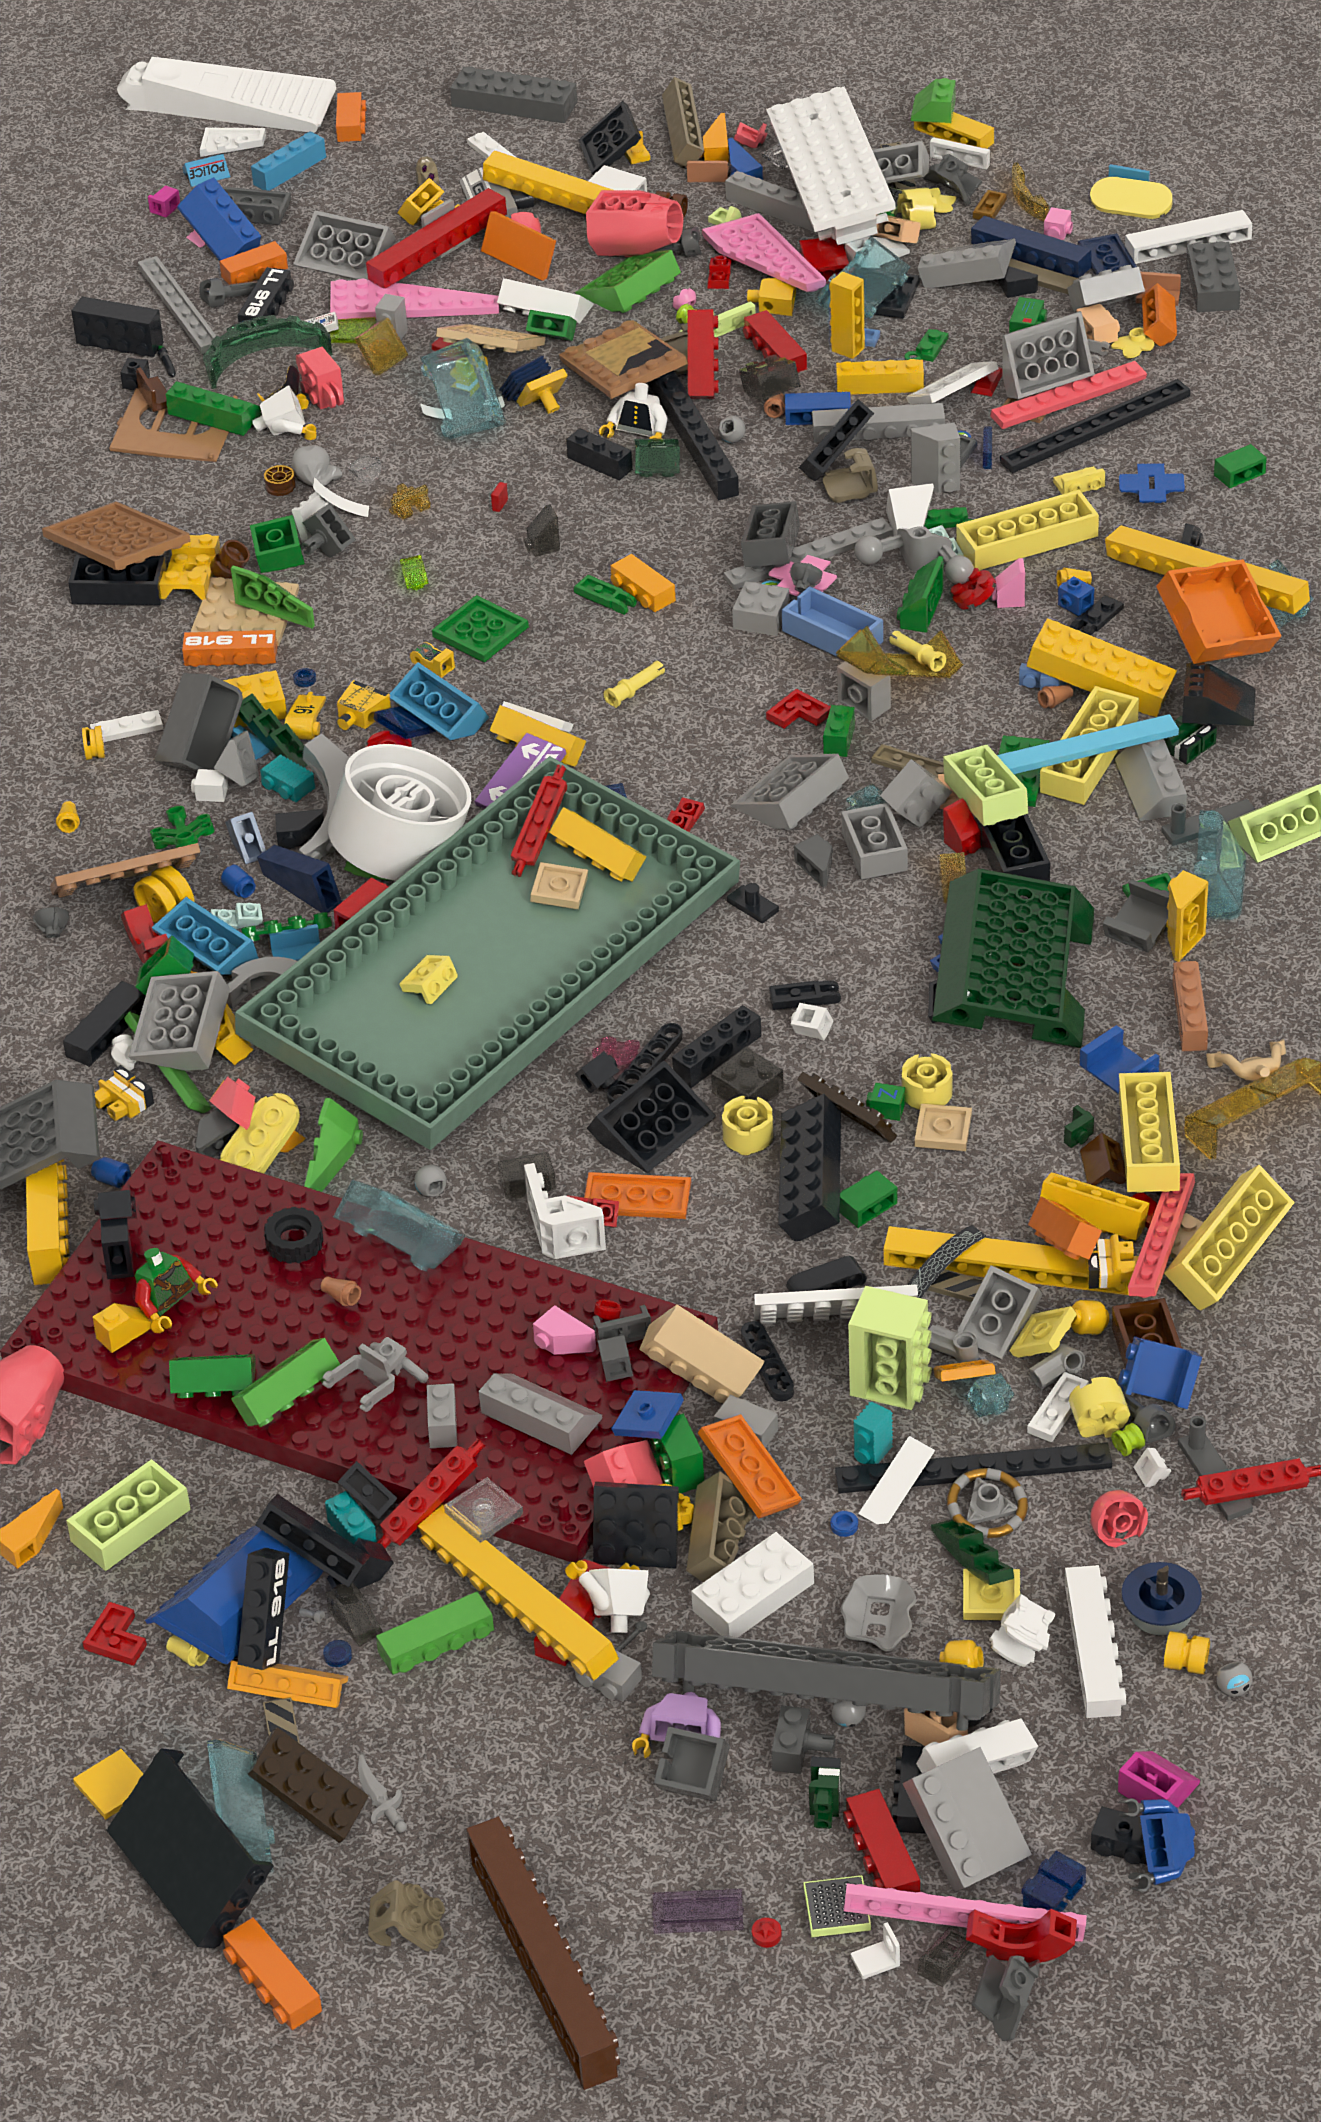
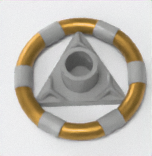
[947,1468,1028,1539]

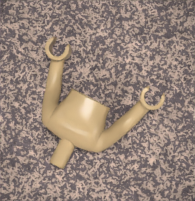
[1206,1039,1286,1081]

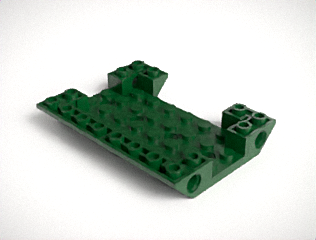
[932,868,1095,1048]

